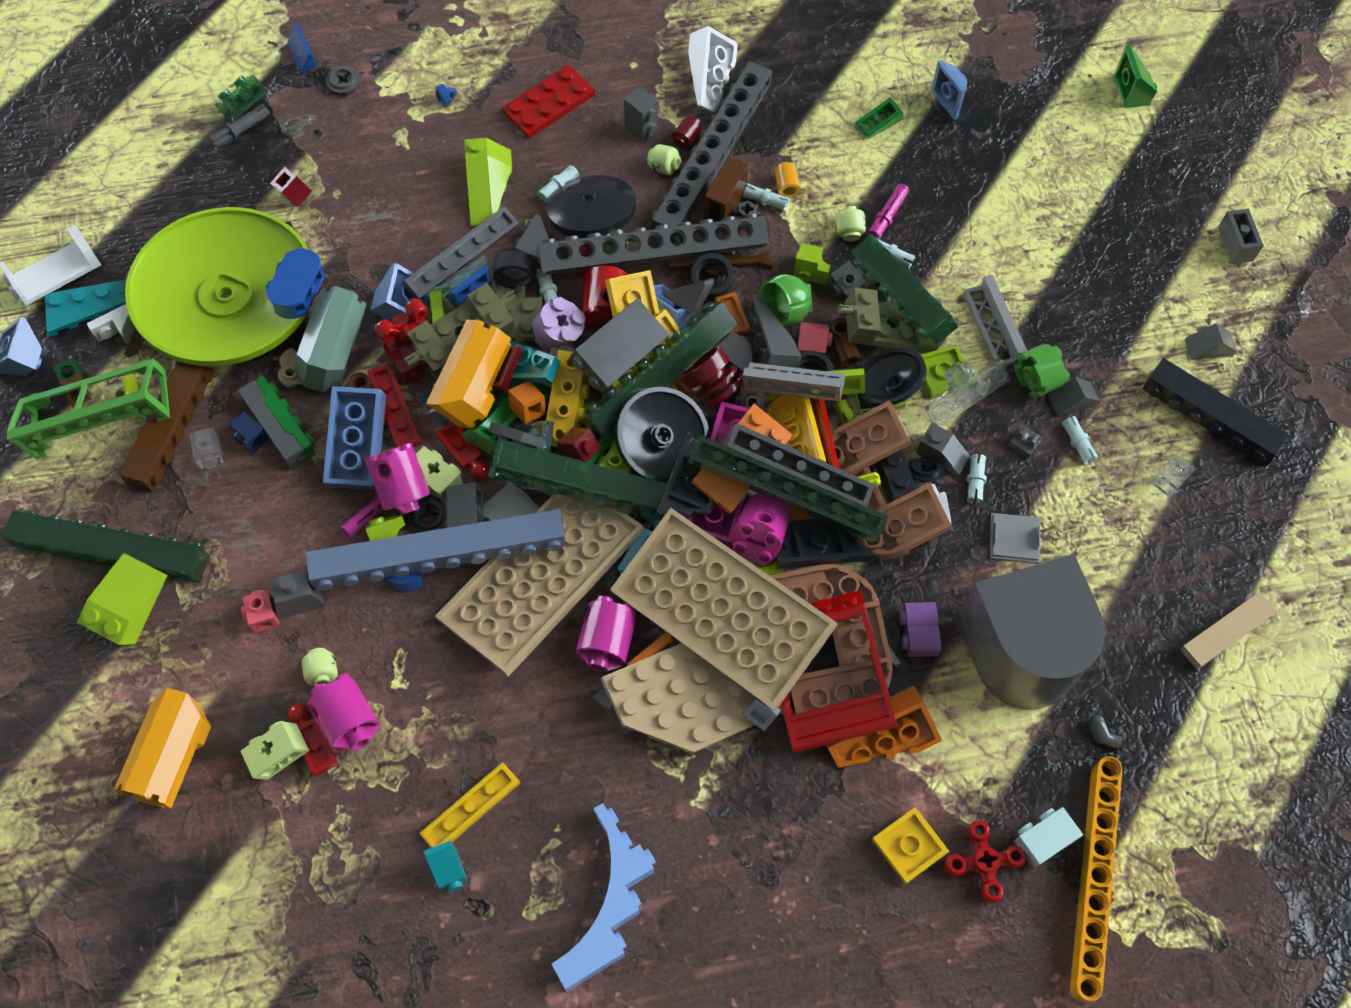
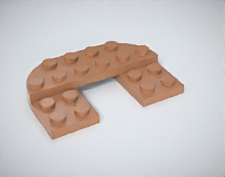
[832,400,953,559]
[770,564,892,714]

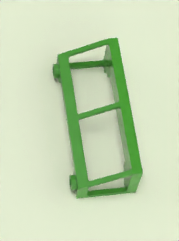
[7,358,170,459]

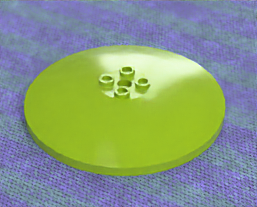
[125,207,312,366]

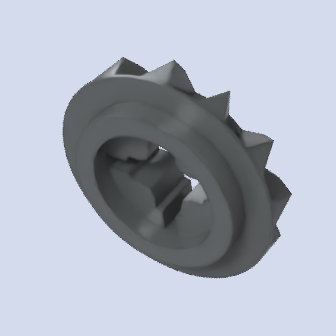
[326,66,360,95]

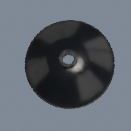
[859,348,927,406]

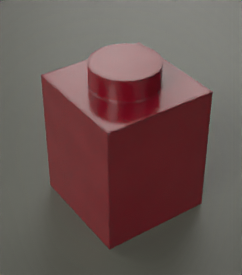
[270,167,312,208]
[388,342,426,385]
[556,428,601,464]

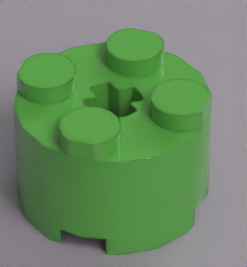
[1015,343,1070,398]

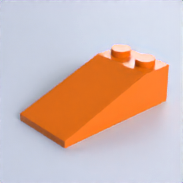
[691,404,792,514]

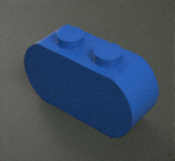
[266,248,325,319]

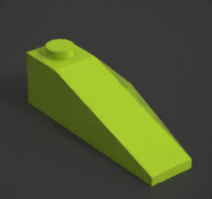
[465,138,512,228]

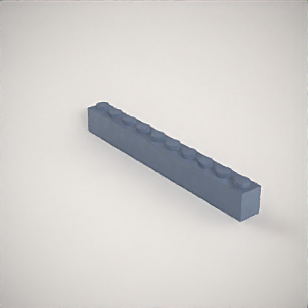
[306,509,566,590]

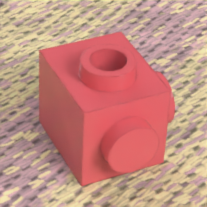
[797,322,833,353]
[241,590,280,633]

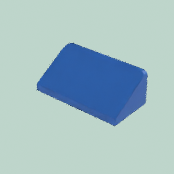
[288,24,316,73]
[445,265,490,307]

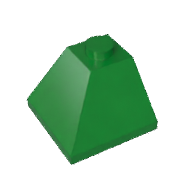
[1114,45,1157,108]

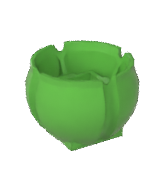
[759,275,812,328]

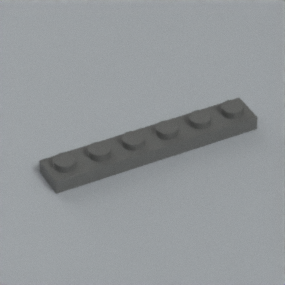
[402,206,519,300]

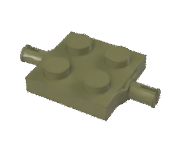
[506,285,543,346]

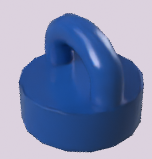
[435,84,457,107]

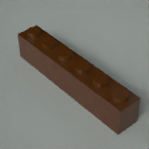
[118,361,214,492]

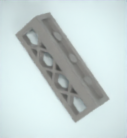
[962,274,1027,369]
[743,362,845,401]

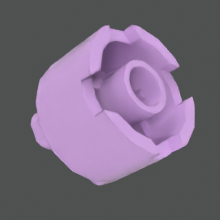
[531,297,585,352]

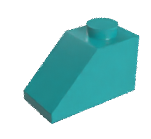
[424,841,468,893]

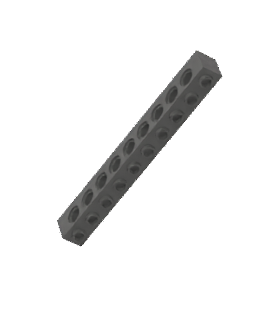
[650,61,772,242]
[537,214,769,276]

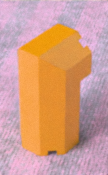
[426,320,511,429]
[114,688,211,809]

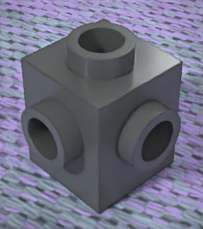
[830,260,866,300]
[735,382,769,412]

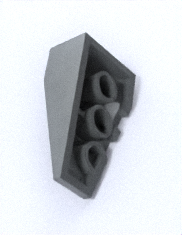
[748,294,801,368]

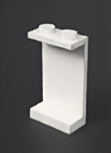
[0,225,101,305]

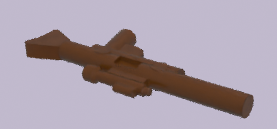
[668,251,773,276]

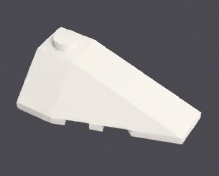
[688,26,737,114]

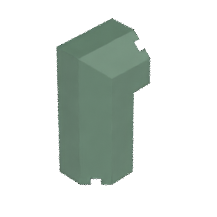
[294,286,367,393]

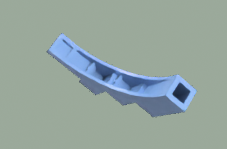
[552,803,656,992]

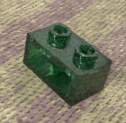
[214,74,268,121]

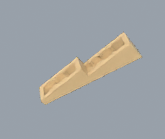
[1181,592,1277,670]

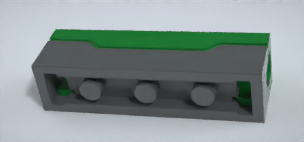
[238,375,316,470]

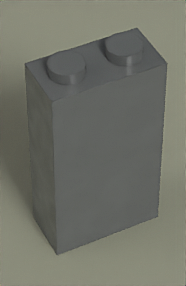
[569,298,669,393]

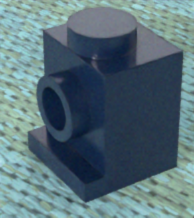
[229,412,269,455]

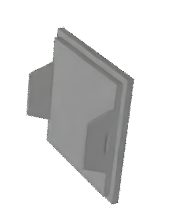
[483,481,540,522]
[990,513,1040,563]

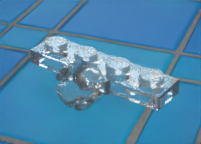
[924,359,1011,427]

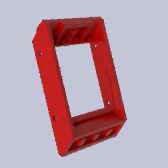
[781,590,898,753]

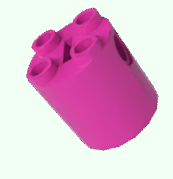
[365,443,430,515]
[731,493,791,565]
[575,596,637,672]
[307,673,380,752]

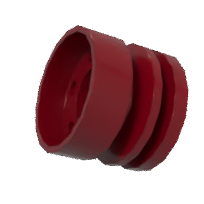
[680,346,743,409]

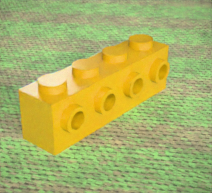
[544,350,589,448]

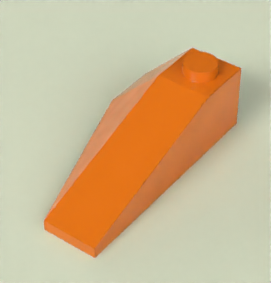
[827,686,942,768]

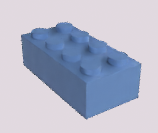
[323,386,386,490]

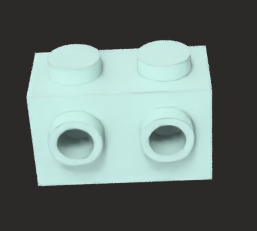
[1014,807,1083,869]

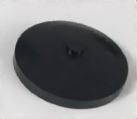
[547,175,637,238]
[615,387,710,484]

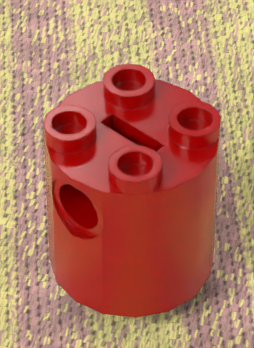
[582,265,628,330]

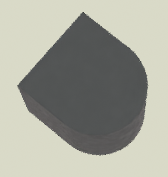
[956,554,1105,710]

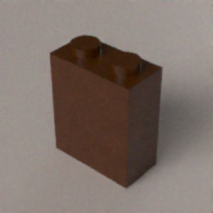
[704,156,749,222]

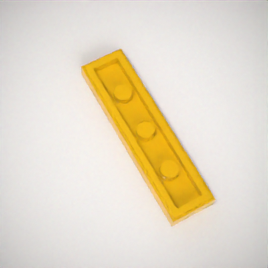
[419,762,520,848]

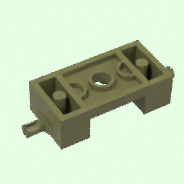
[404,283,517,379]
[837,288,959,352]

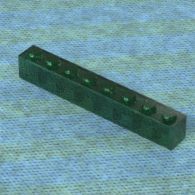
[579,301,738,441]
[687,435,888,542]
[488,439,688,521]
[1,510,210,583]

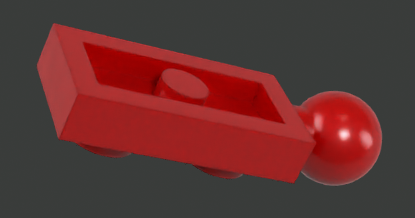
[435,422,490,480]
[288,703,339,777]

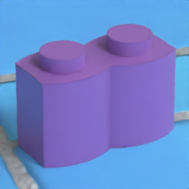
[899,602,941,657]

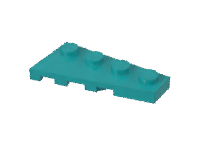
[45,279,127,337]
[510,341,561,383]

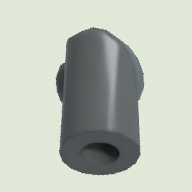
[1088,715,1123,750]

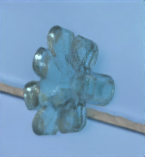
[595,560,621,590]

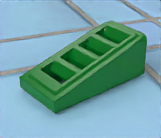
[855,97,904,139]

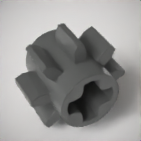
[733,201,761,230]

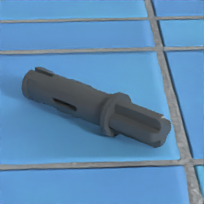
[210,103,270,147]

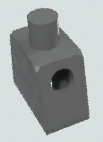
[270,571,326,619]

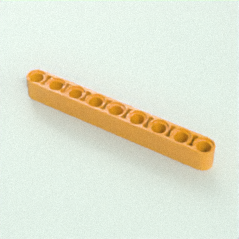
[1070,756,1122,1004]

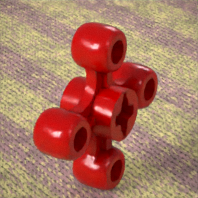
[375,298,432,356]
[944,820,1026,904]

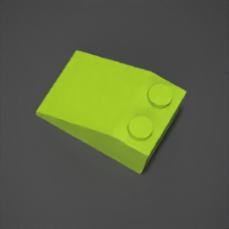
[76,554,168,645]

